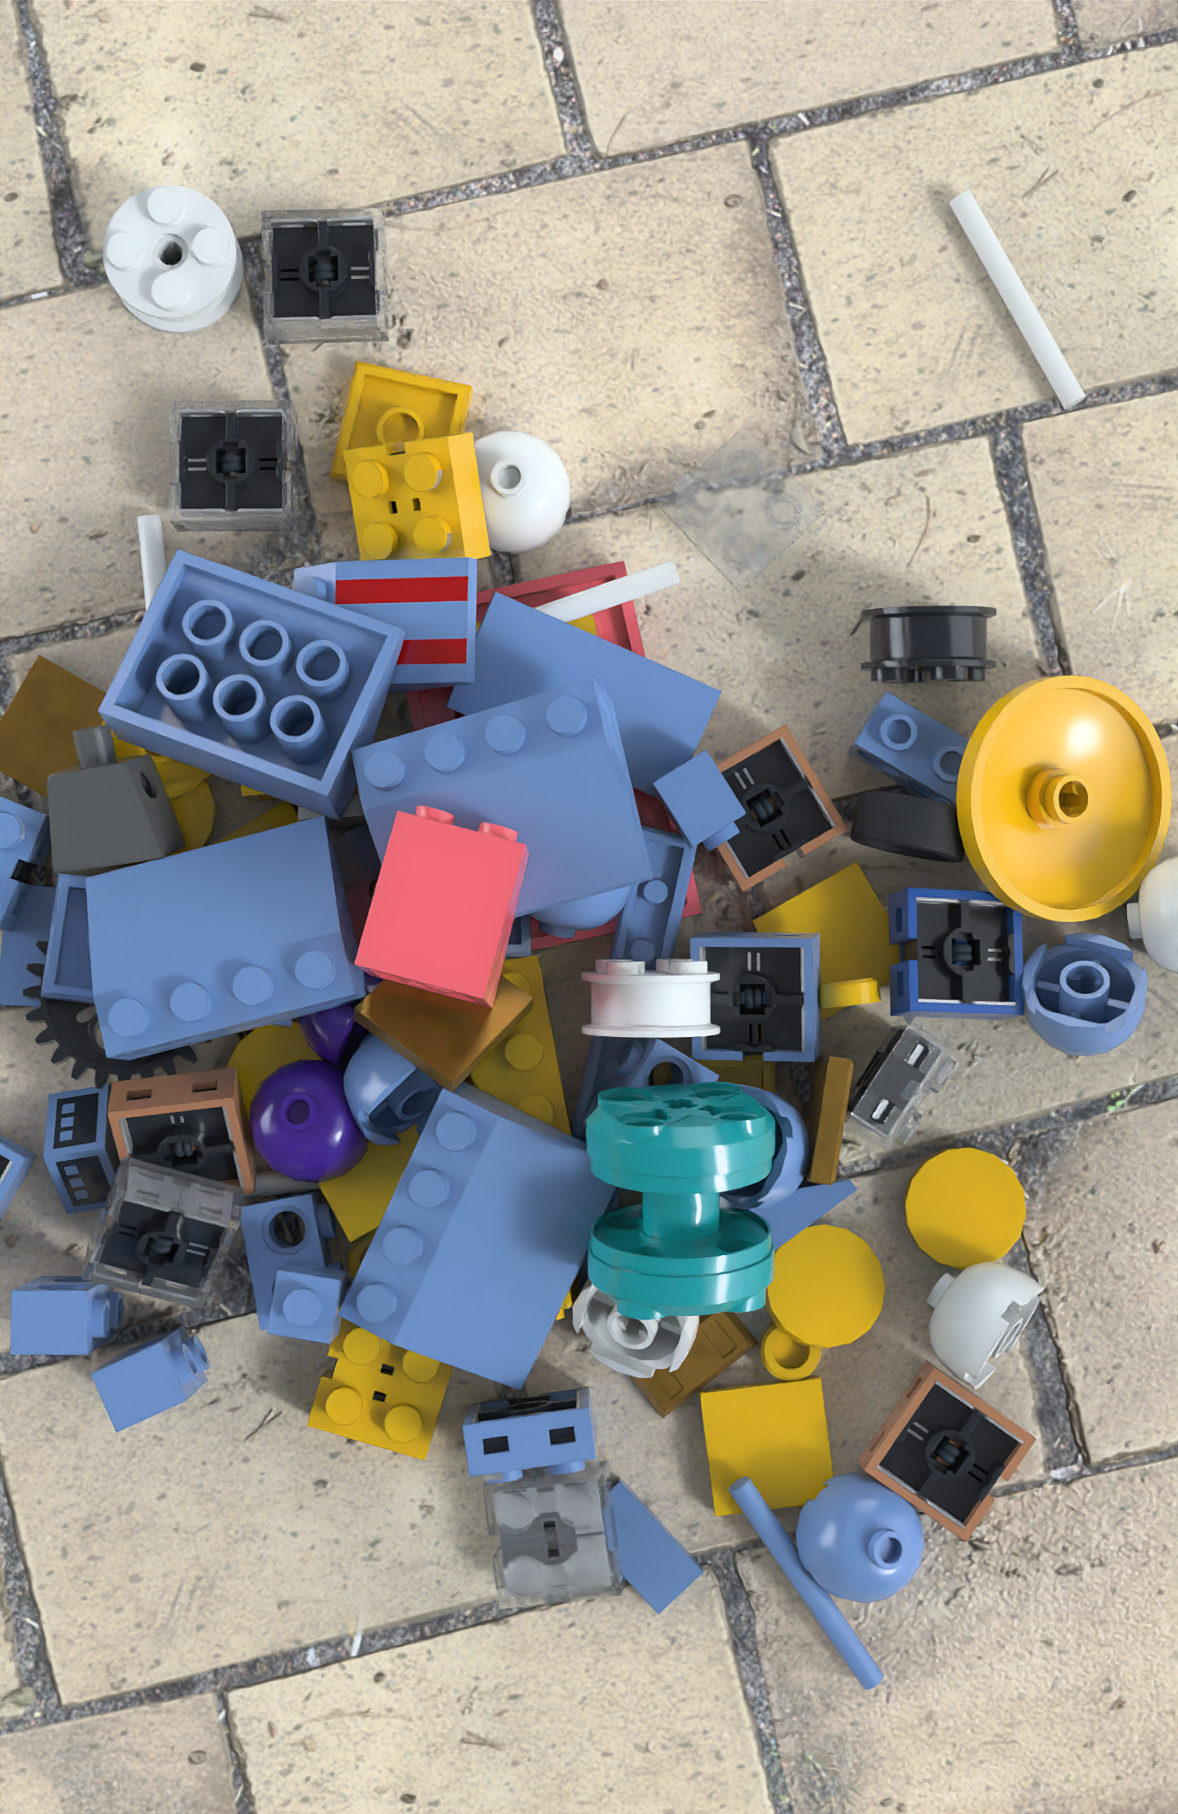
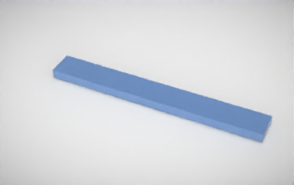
[568,826,697,1310]

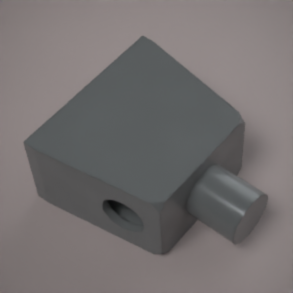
[47,724,186,875]

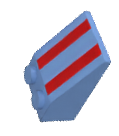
[293,557,477,694]

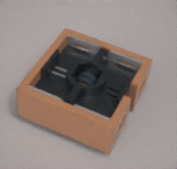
[713,724,848,894]
[107,1067,257,1197]
[858,1360,1036,1542]

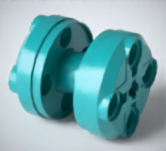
[586,1081,775,1320]

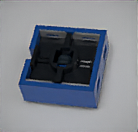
[888,887,1024,1020]

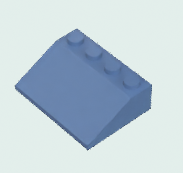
[98,549,405,821]
[351,678,653,918]
[85,815,369,1060]
[338,1081,618,1390]

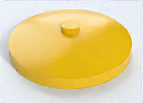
[956,675,1172,922]

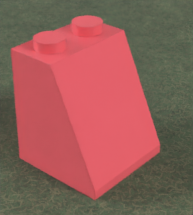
[354,806,529,1008]

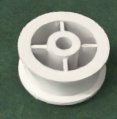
[103,185,244,333]
[581,958,720,1038]

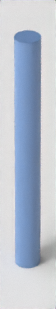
[728,1476,884,1690]

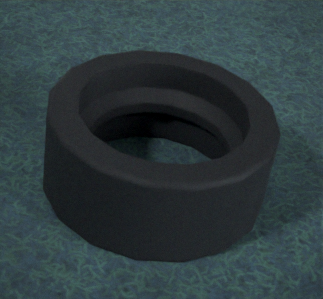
[850,790,965,863]

